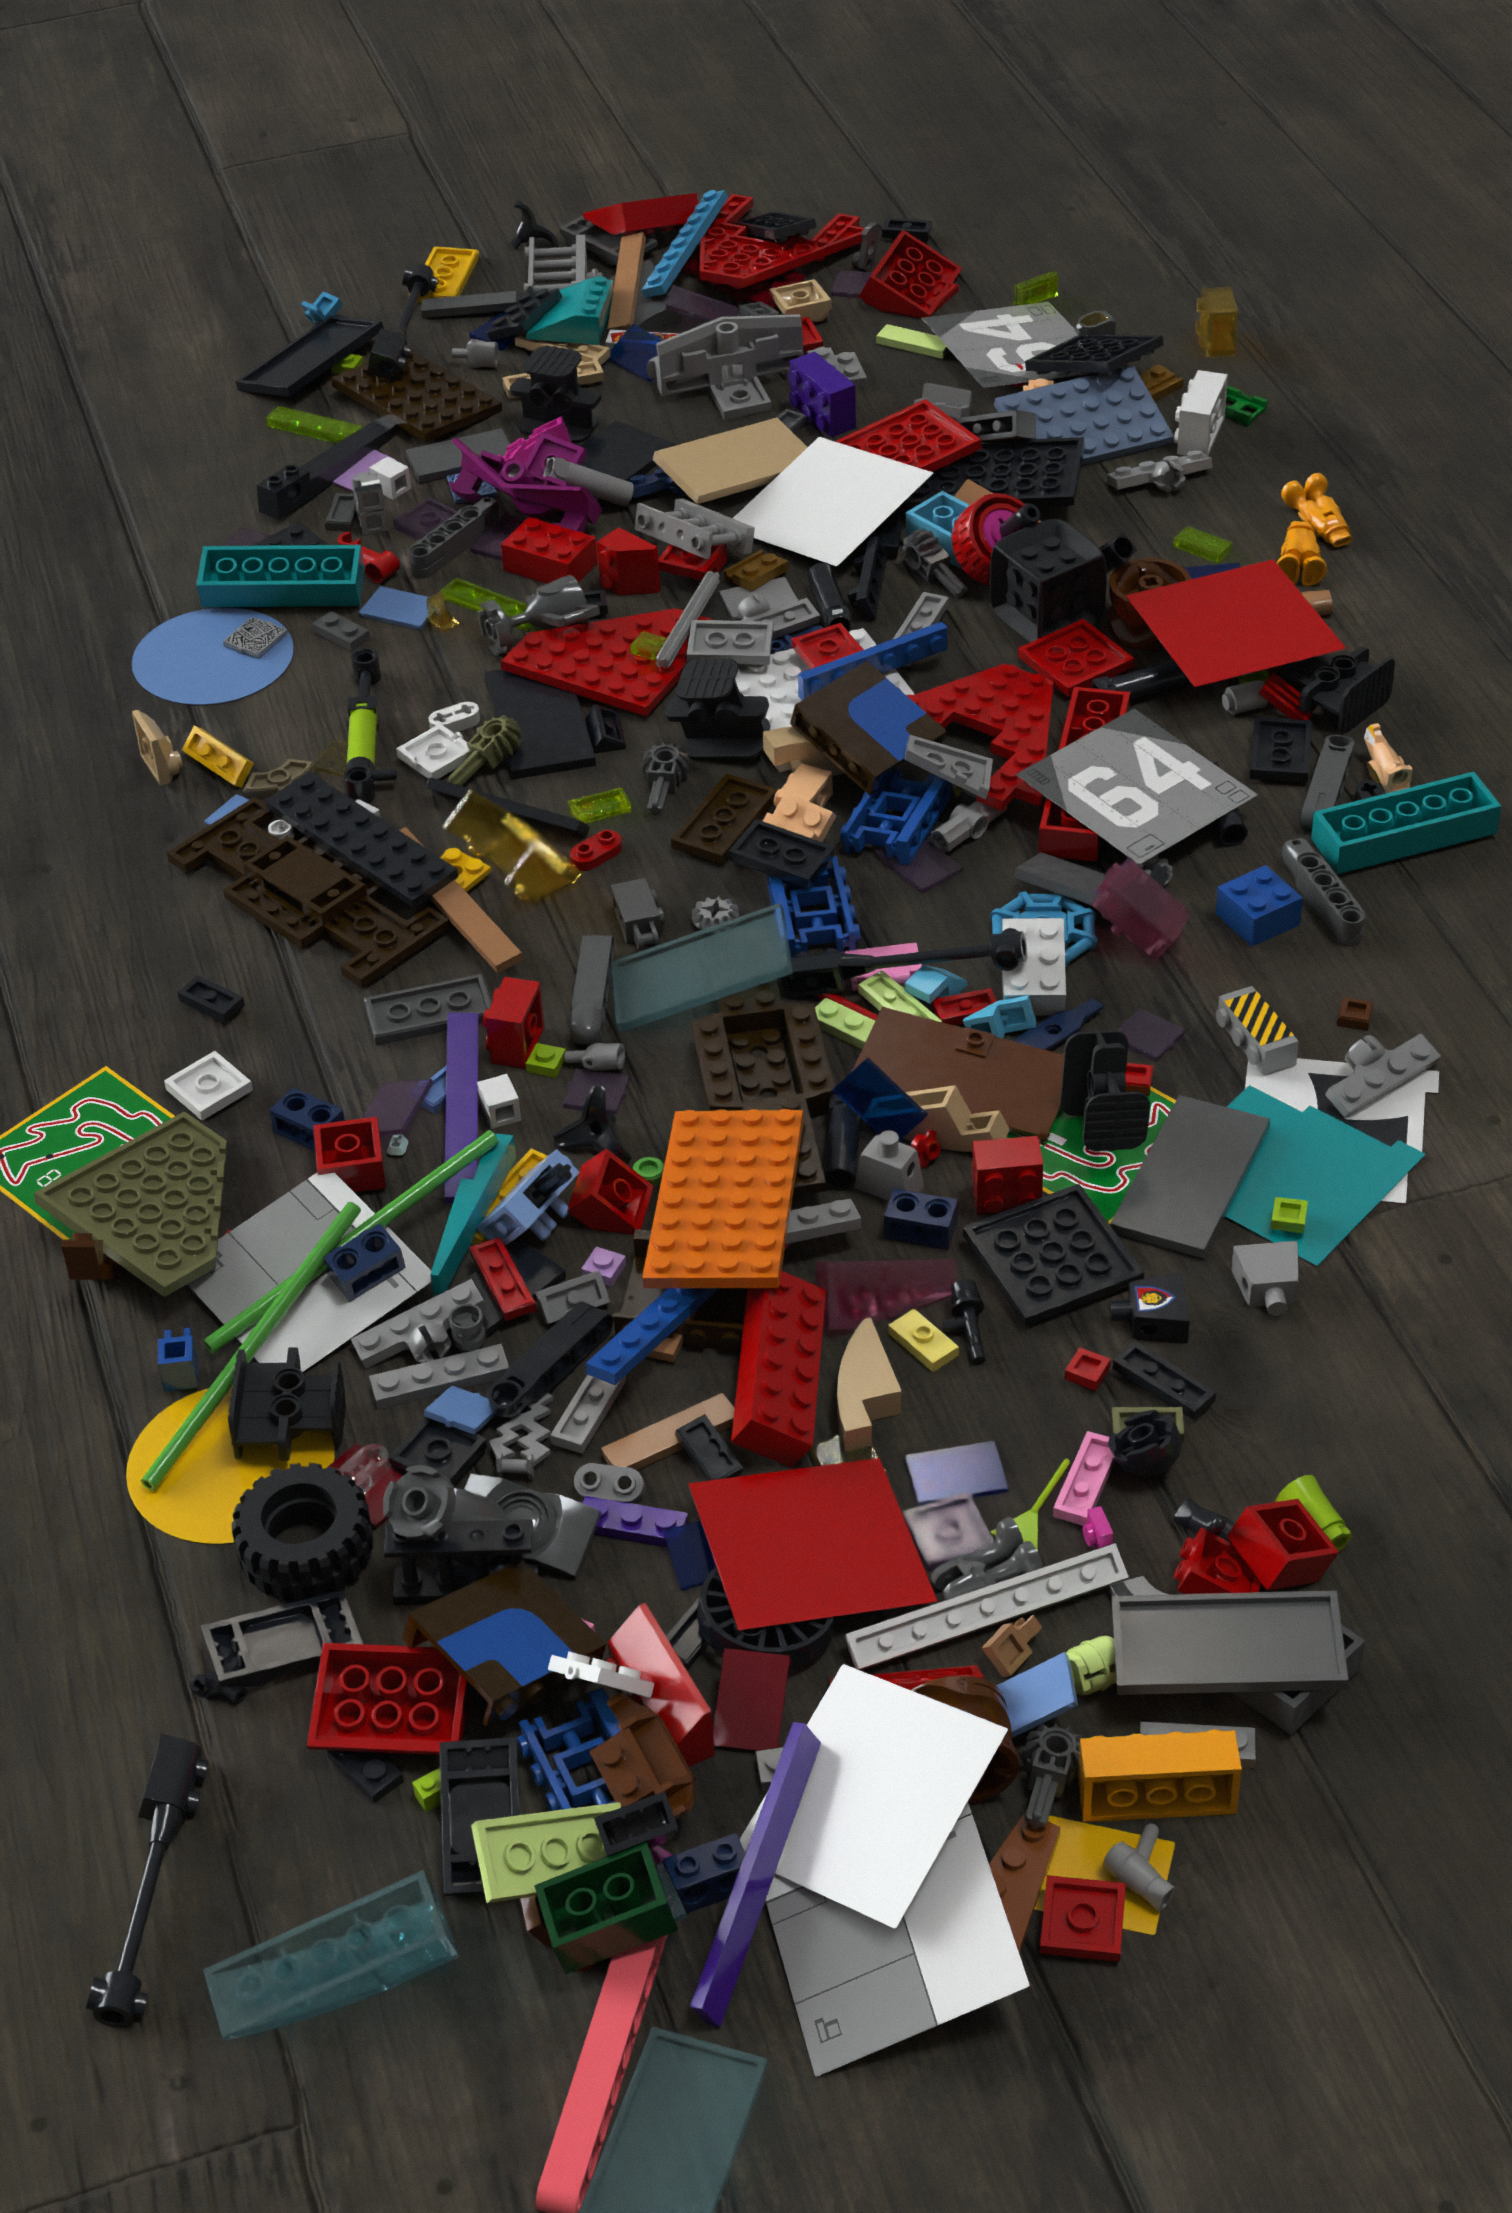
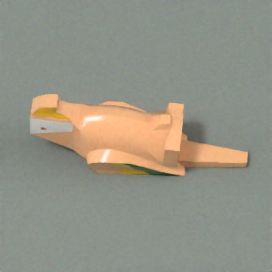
[1364,723,1413,793]

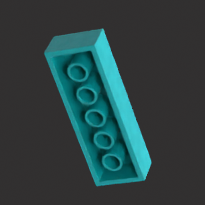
[196,545,365,607]
[1311,772,1501,874]

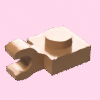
[982,1615,1042,1677]

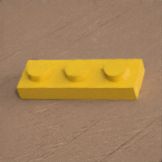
[182,726,254,788]

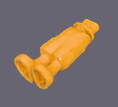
[1281,473,1353,548]
[1277,521,1327,586]

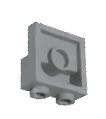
[807,347,867,388]

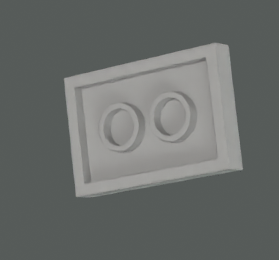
[687,620,774,665]

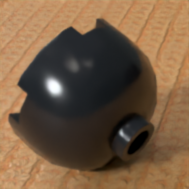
[1108,1410,1182,1478]

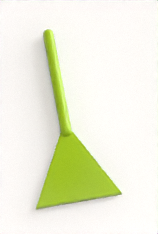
[989,1459,1070,1550]

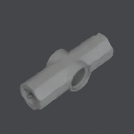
[930,801,1007,854]

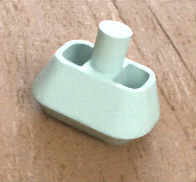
[387,1133,408,1156]

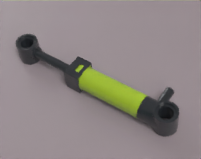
[344,647,397,804]

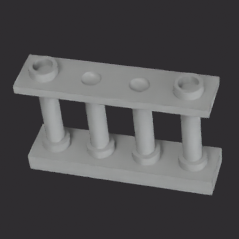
[524,235,587,295]
[634,499,755,559]

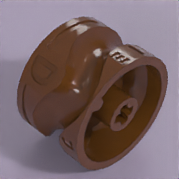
[1108,558,1192,651]
[911,1676,1019,1806]

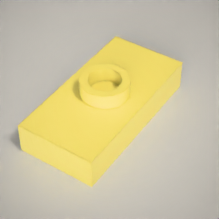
[888,1309,959,1372]

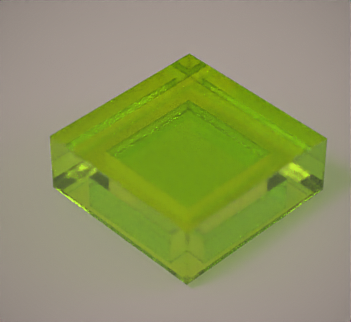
[630,631,667,660]

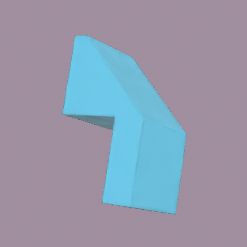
[905,965,967,1004]
[963,995,1037,1038]

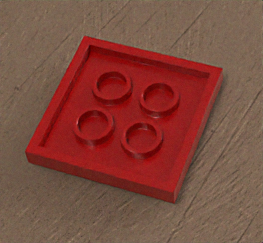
[1018,619,1134,697]

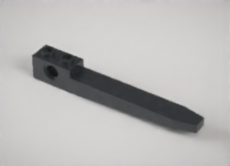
[256,417,401,520]

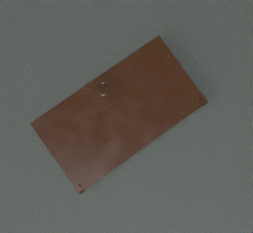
[846,1007,1064,1141]

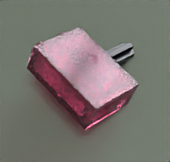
[1091,857,1192,960]

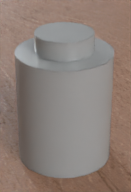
[1222,680,1267,715]

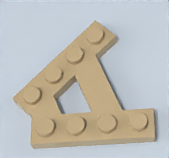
[502,331,611,398]

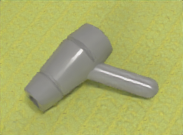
[1103,1824,1175,1912]

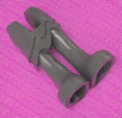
[930,1517,1043,1601]

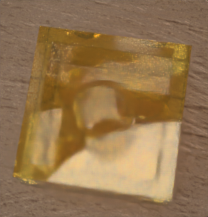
[1195,286,1238,357]

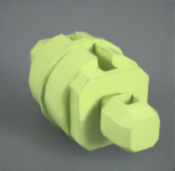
[1066,1635,1117,1696]

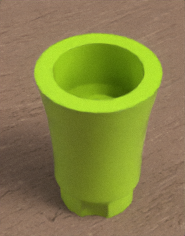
[1275,1475,1352,1552]

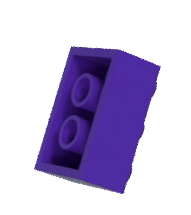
[788,352,856,437]

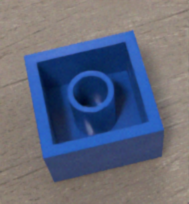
[1216,865,1303,947]

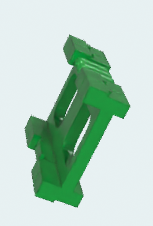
[1225,386,1268,426]

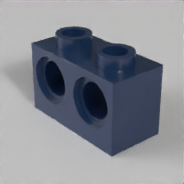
[269,1087,345,1152]
[884,1188,958,1250]
[323,1223,406,1302]
[663,1833,745,1916]

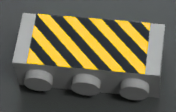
[1216,986,1299,1075]

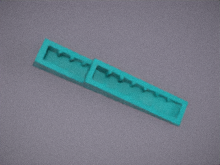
[430,1134,517,1297]

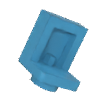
[300,291,343,323]

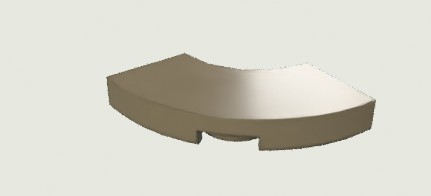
[243,759,316,799]

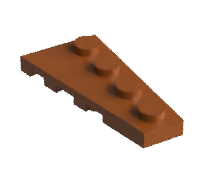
[989,1810,1060,1954]

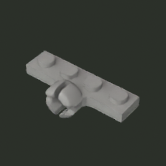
[1107,450,1213,492]
[737,594,820,639]
[1325,1033,1441,1118]
[351,1279,487,1369]

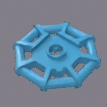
[990,891,1098,967]

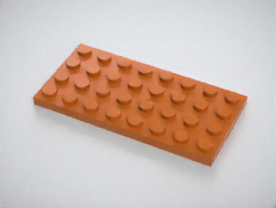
[642,1109,804,1288]

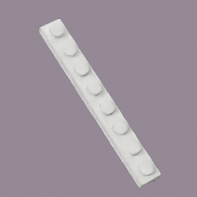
[844,1543,1129,1671]

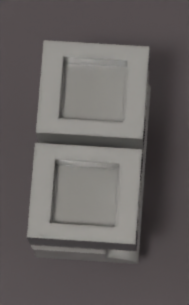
[351,472,388,535]

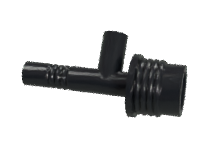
[942,1280,986,1364]

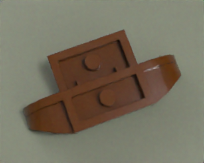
[590,1691,696,1821]

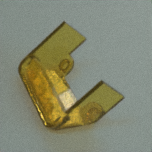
[442,789,582,903]

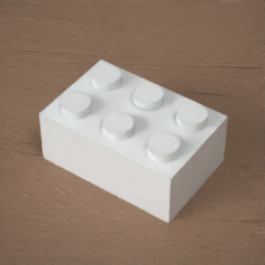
[1174,370,1228,456]
[1002,918,1066,1016]

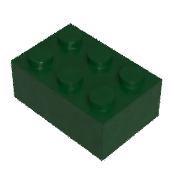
[534,1842,678,1975]

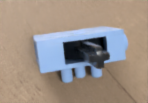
[476,1149,580,1246]

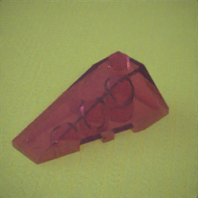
[816,1259,956,1330]

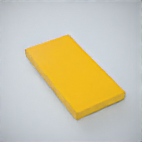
[409,247,479,303]

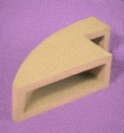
[763,726,844,776]
[864,1085,1010,1152]
[837,1317,902,1454]

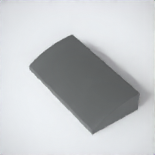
[609,260,681,331]

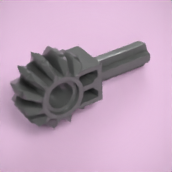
[902,529,968,598]
[642,742,690,816]
[1022,1722,1083,1829]

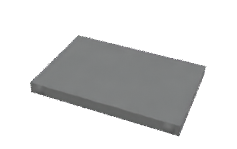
[719,577,798,621]

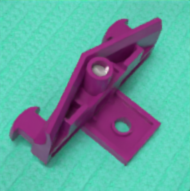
[449,432,603,532]

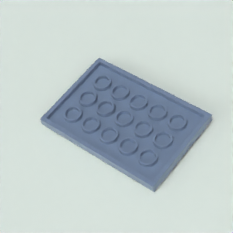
[994,365,1174,466]

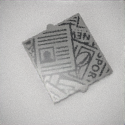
[223,617,288,658]

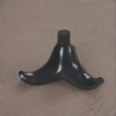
[509,201,558,249]
[553,1083,632,1163]

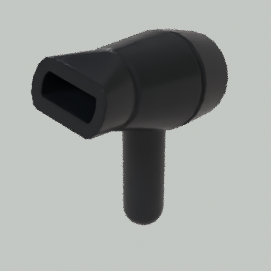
[1173,1498,1235,1543]

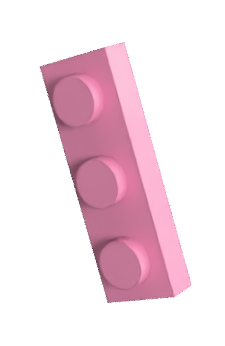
[1053,1431,1116,1526]

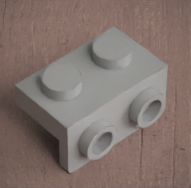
[914,383,972,421]

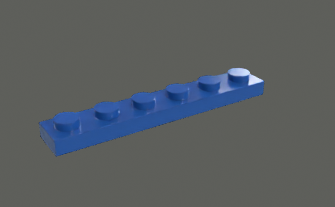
[798,622,948,700]
[586,1288,719,1385]

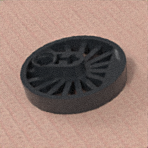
[697,1566,836,1669]

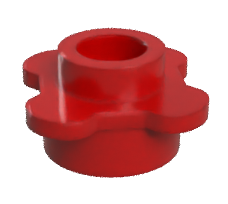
[911,1129,941,1168]

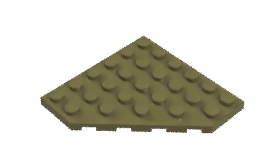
[34,1112,227,1297]

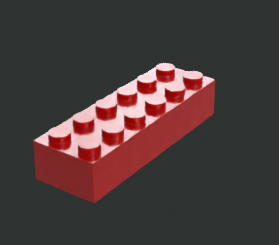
[731,1271,826,1468]

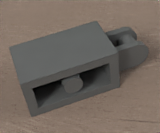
[611,878,665,950]

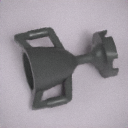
[478,575,600,656]
[383,1465,507,1565]

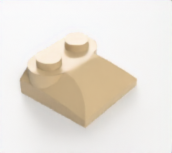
[770,279,832,322]
[132,710,183,786]

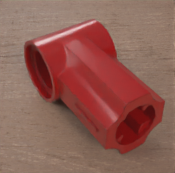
[353,543,400,584]

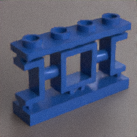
[840,769,952,865]
[767,856,861,958]
[516,1687,621,1811]

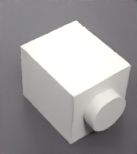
[369,456,411,500]
[477,1074,521,1129]

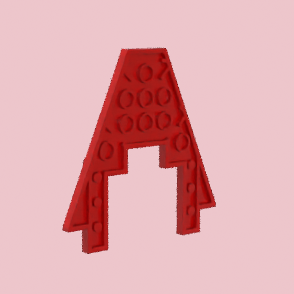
[699,194,864,289]
[906,663,1054,811]

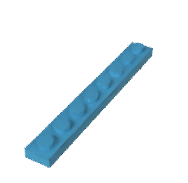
[641,190,728,298]

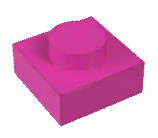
[1083,1506,1113,1550]

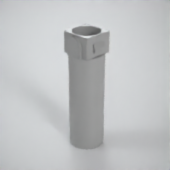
[543,457,634,507]

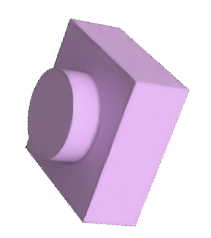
[581,1247,626,1287]

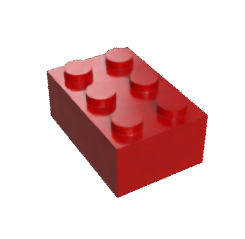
[501,517,598,584]

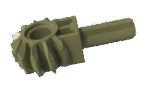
[447,715,523,786]

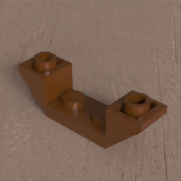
[61,1233,122,1280]

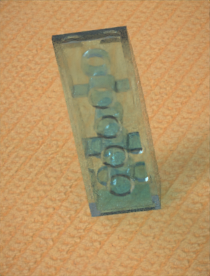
[203,1870,459,2041]

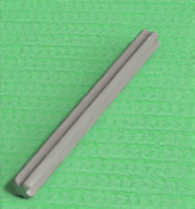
[656,571,720,669]

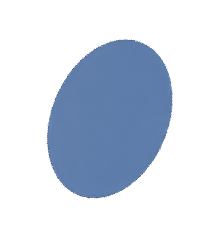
[132,607,294,705]

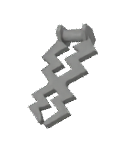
[489,1393,553,1480]

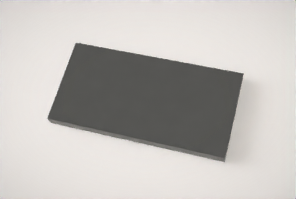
[1110,1095,1270,1259]
[1112,1590,1348,1695]

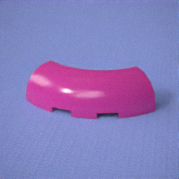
[497,417,572,465]

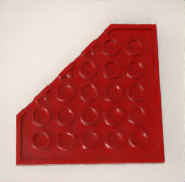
[501,608,712,716]

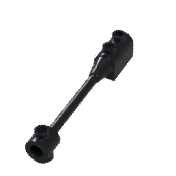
[367,264,439,378]
[779,928,1027,998]
[85,1734,209,2028]

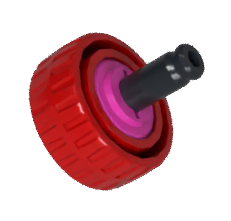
[952,493,1040,586]

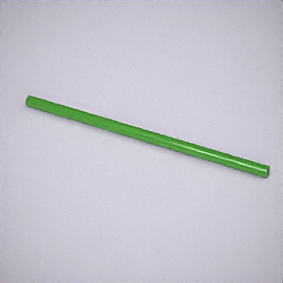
[203,1130,499,1354]
[141,1202,361,1491]

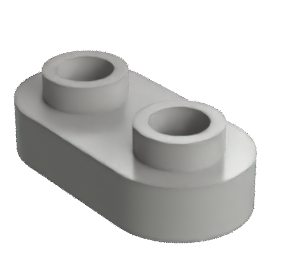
[574,1463,645,1504]

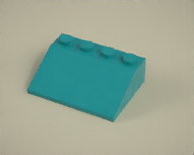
[527,276,613,345]

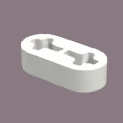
[428,702,480,733]

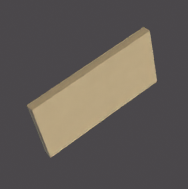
[653,418,808,504]

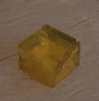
[426,592,459,632]

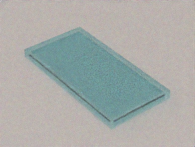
[611,903,793,1032]
[579,2026,768,2213]

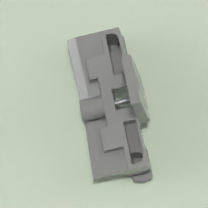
[646,314,804,420]

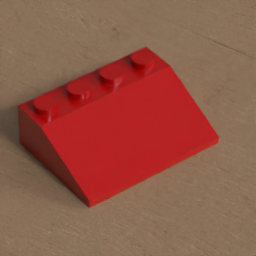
[582,193,698,237]
[858,230,962,318]
[307,1643,473,1755]

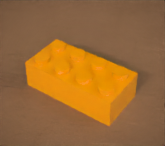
[1078,1729,1242,1822]

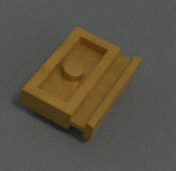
[1139,364,1184,402]
[724,550,789,591]

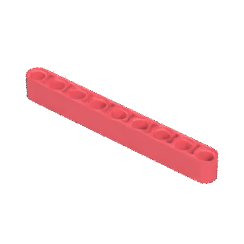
[535,1897,675,2213]

